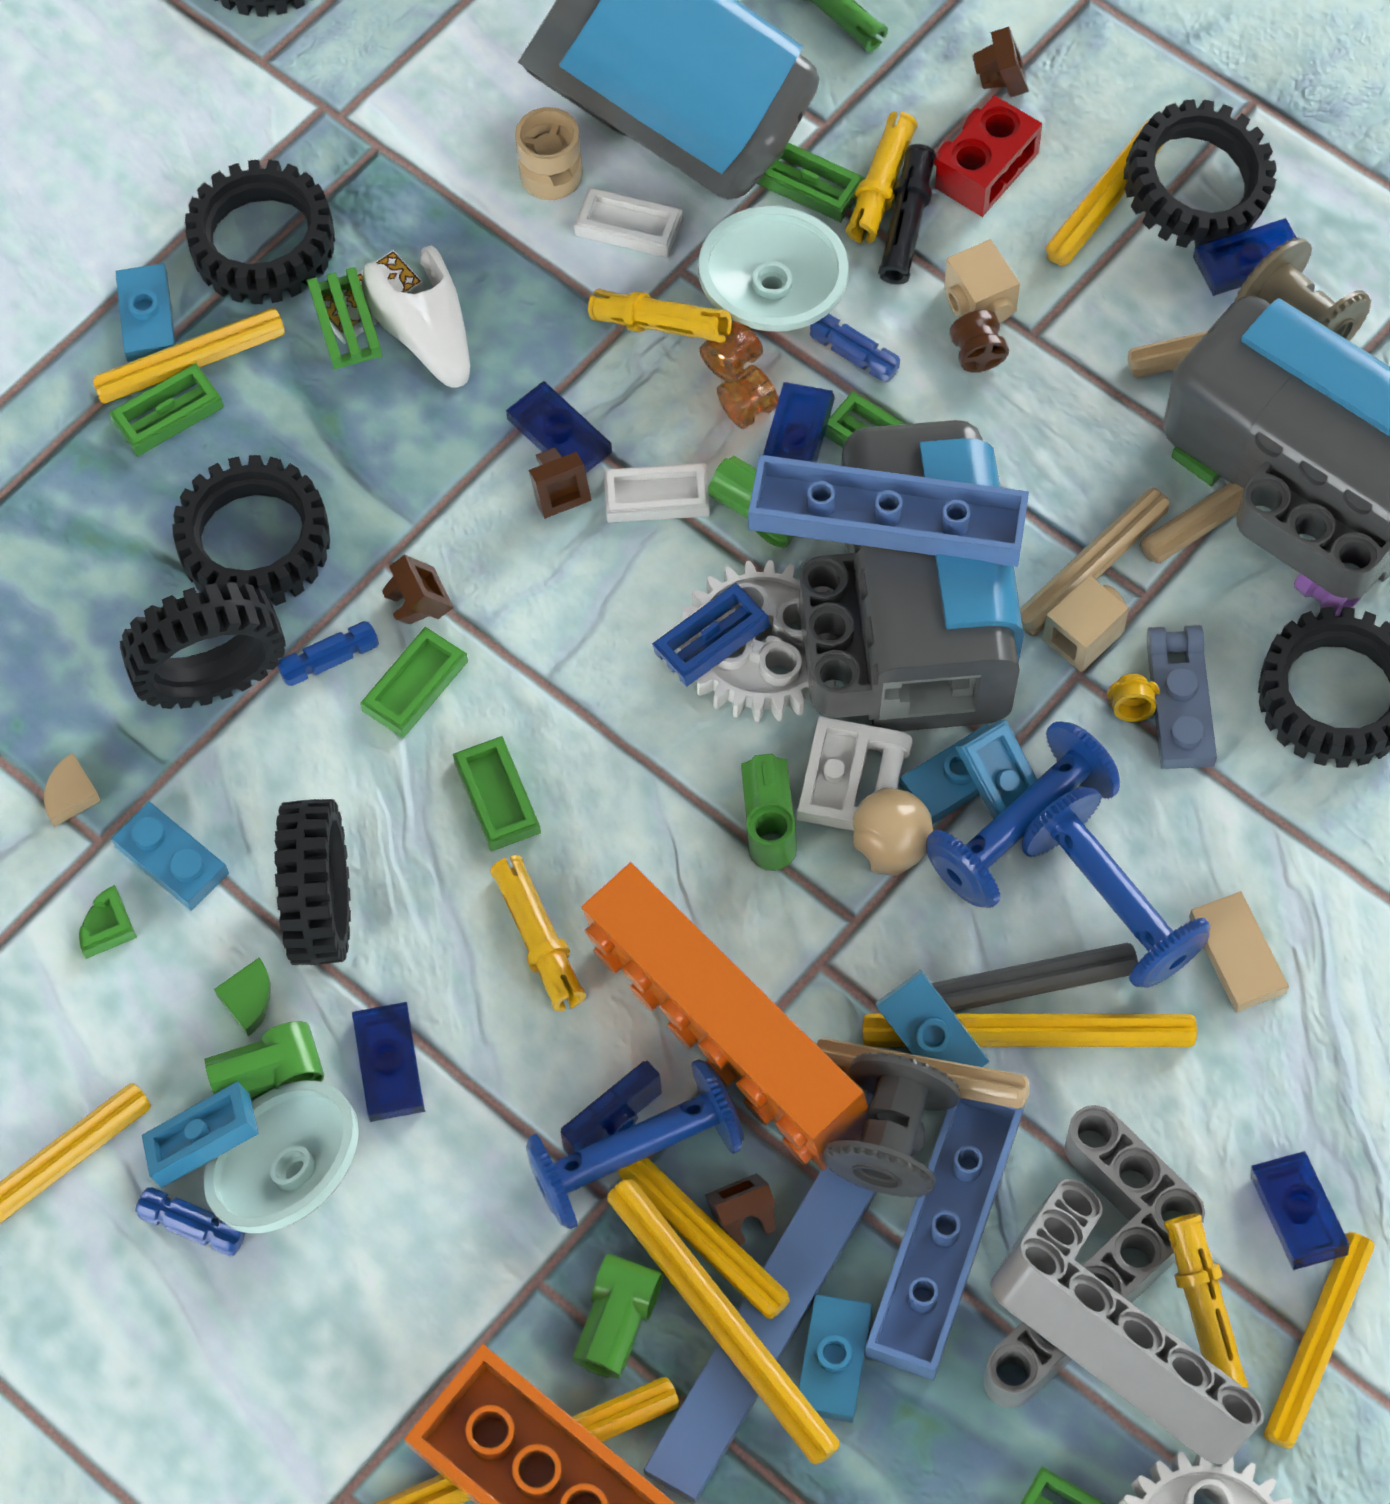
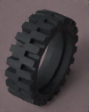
[1124,99,1277,250]
[185,159,335,304]
[172,455,330,606]
[120,582,286,709]
[1258,607,1390,768]
[274,799,351,965]

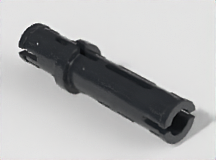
[878,144,936,285]

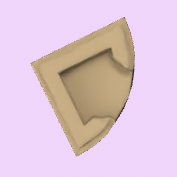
[44,753,101,827]

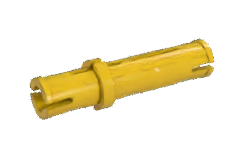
[845,111,918,244]
[588,289,732,343]
[490,855,586,1011]
[1164,1213,1249,1389]

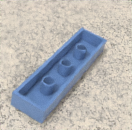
[748,455,1029,567]
[864,1098,1024,1381]

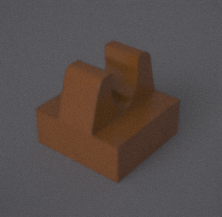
[972,26,1029,97]
[529,447,592,519]
[382,555,454,624]
[705,1173,776,1246]

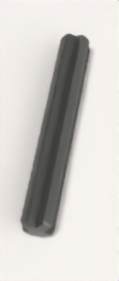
[932,943,1138,1012]

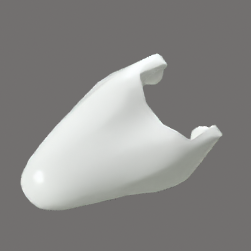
[362,245,470,388]

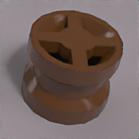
[949,310,1009,373]

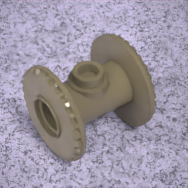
[1235,237,1371,341]

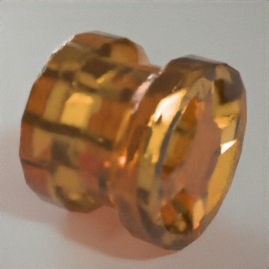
[699,321,763,383]
[717,365,779,429]

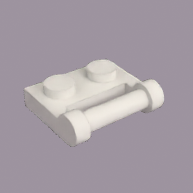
[797,716,913,831]

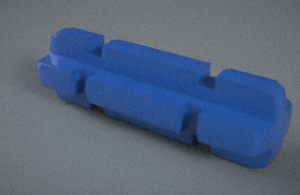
[810,313,900,382]
[277,621,379,686]
[135,1187,245,1256]

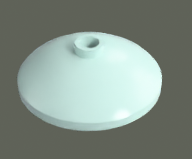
[698,206,849,332]
[204,1081,359,1233]

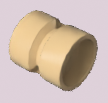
[515,107,583,200]

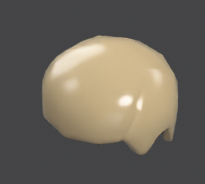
[853,788,933,876]

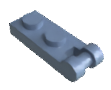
[1147,625,1217,769]

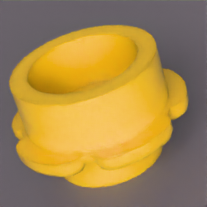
[1107,674,1160,722]

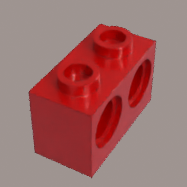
[934,95,1043,217]

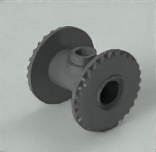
[823,1052,960,1198]

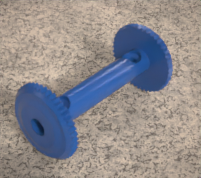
[927,721,1120,908]
[1021,787,1211,988]
[526,1059,744,1229]

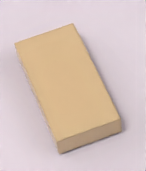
[1189,891,1289,1013]

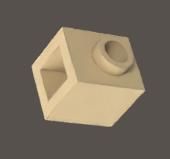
[944,239,1020,323]
[1042,575,1129,673]

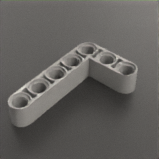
[983,1105,1205,1408]
[990,1179,1264,1464]

